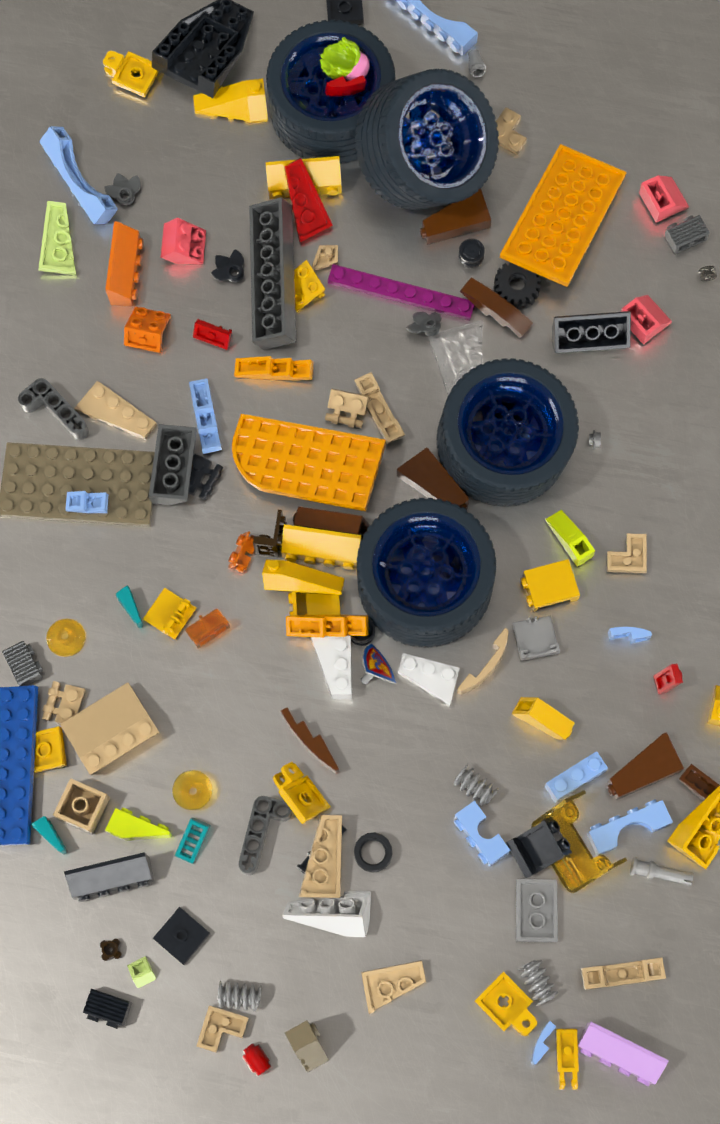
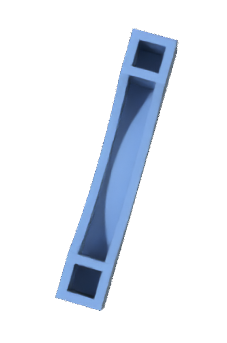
[395,0,478,56]
[39,126,118,224]

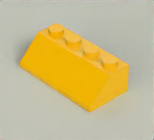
[266,156,342,199]
[281,524,361,570]

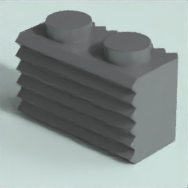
[664,215,710,254]
[2,641,43,686]

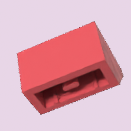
[639,175,689,223]
[161,217,206,265]
[621,295,672,345]

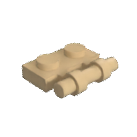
[325,388,369,428]
[42,681,86,724]

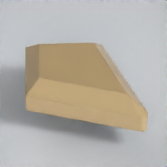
[312,245,338,271]

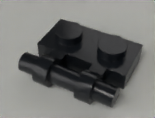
[188,454,223,500]

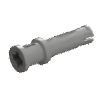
[630,857,694,886]

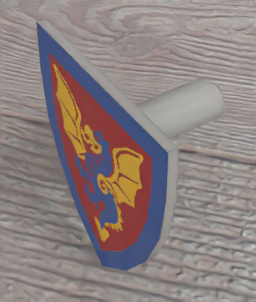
[361,644,396,684]

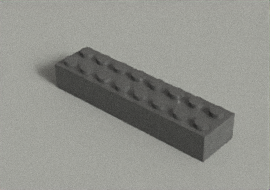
[249,197,296,350]

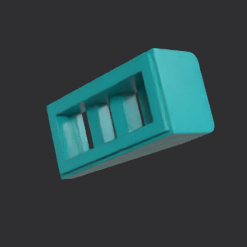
[116,585,143,628]
[31,816,68,855]
[174,817,211,864]

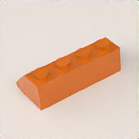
[105,221,144,307]

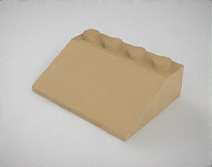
[60,683,159,775]

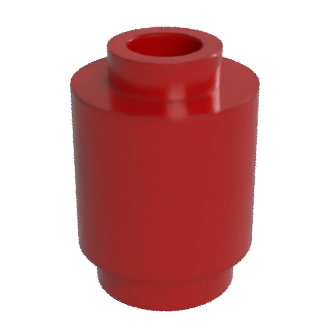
[242,1043,271,1076]

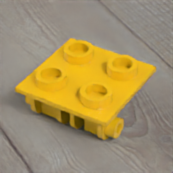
[294,260,326,312]
[143,588,197,640]

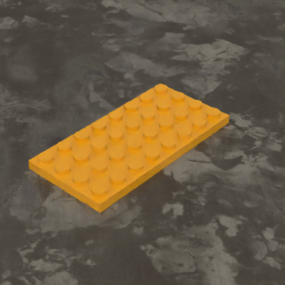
[499,144,627,287]

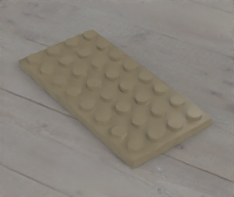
[0,442,155,527]

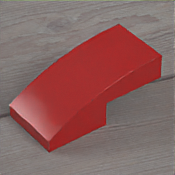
[325,75,366,96]

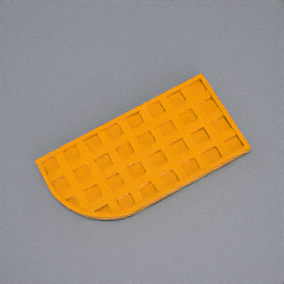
[232,414,386,511]

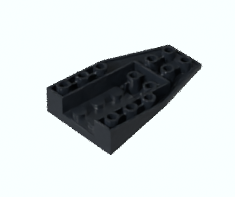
[152,0,254,98]

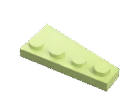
[39,201,76,275]

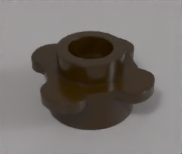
[100,939,122,961]

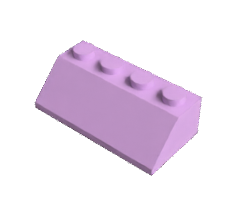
[578,1022,669,1086]

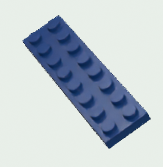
[0,685,38,846]

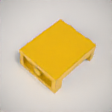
[520,559,580,612]
[288,592,341,616]

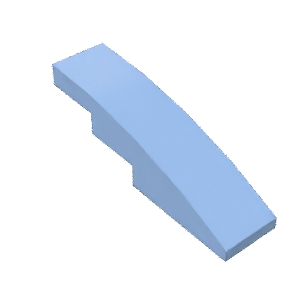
[189,378,222,454]

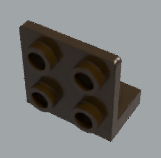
[253,509,287,558]

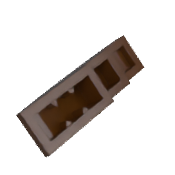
[460,277,533,338]
[281,707,339,774]
[679,764,720,801]

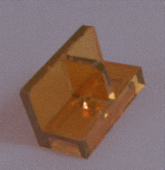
[185,609,230,649]

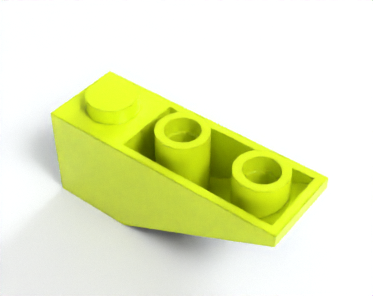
[545,510,595,567]
[105,807,172,841]

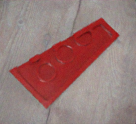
[284,158,333,242]

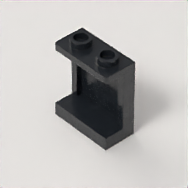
[506,817,572,878]

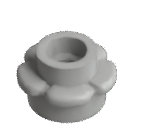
[589,430,601,449]

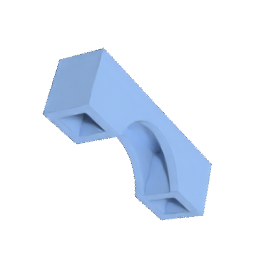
[587,799,673,856]

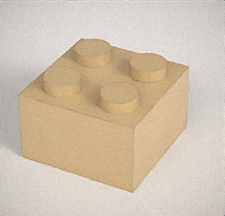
[53,778,110,834]

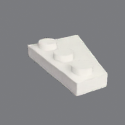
[398,653,460,707]

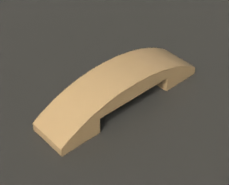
[354,372,405,443]
[457,628,508,695]
[581,958,666,990]

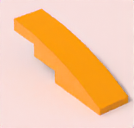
[234,356,314,381]
[286,615,369,638]

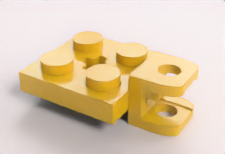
[103,51,159,97]
[273,762,331,824]
[474,971,537,1036]

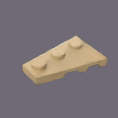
[361,960,426,1014]

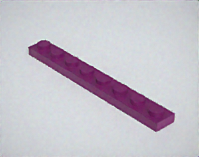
[328,264,475,321]

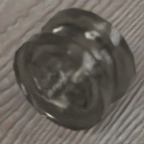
[699,266,717,281]

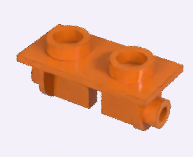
[228,531,254,573]

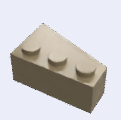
[285,1021,329,1073]

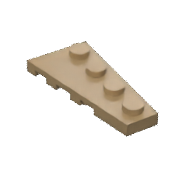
[74,381,157,439]
[299,815,342,898]

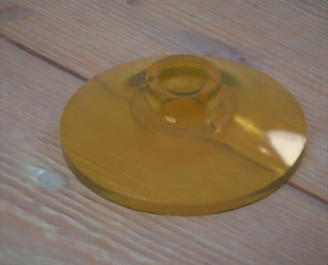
[46,619,86,657]
[172,770,213,810]

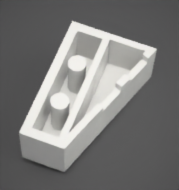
[311,636,352,699]

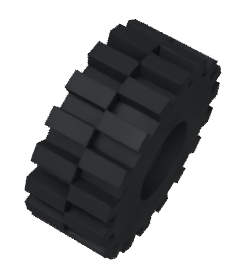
[494,262,541,310]

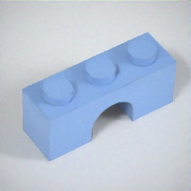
[545,751,608,804]
[454,801,510,867]

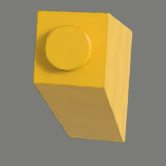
[512,697,575,740]

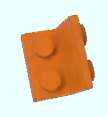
[124,307,171,353]

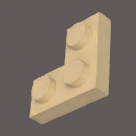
[496,107,527,155]
[607,533,647,573]
[196,1006,249,1053]

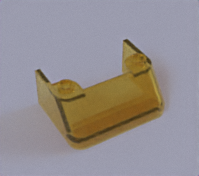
[531,790,628,893]

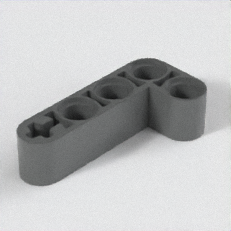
[18,378,89,440]
[239,796,292,875]

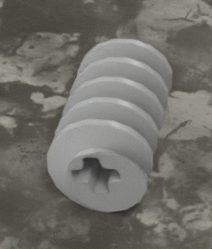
[454,764,499,806]
[517,960,558,1007]
[218,981,262,1011]

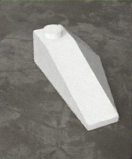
[283,891,371,937]

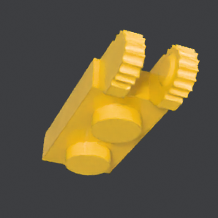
[556,1029,579,1089]

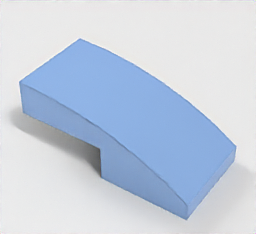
[66,491,109,513]
[608,627,652,644]
[531,1021,556,1065]

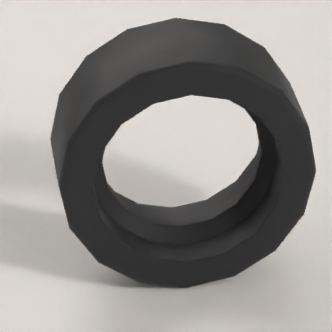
[354,832,392,873]

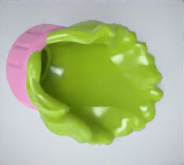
[320,37,370,81]

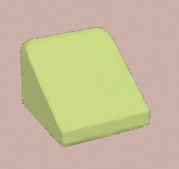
[127,956,156,988]

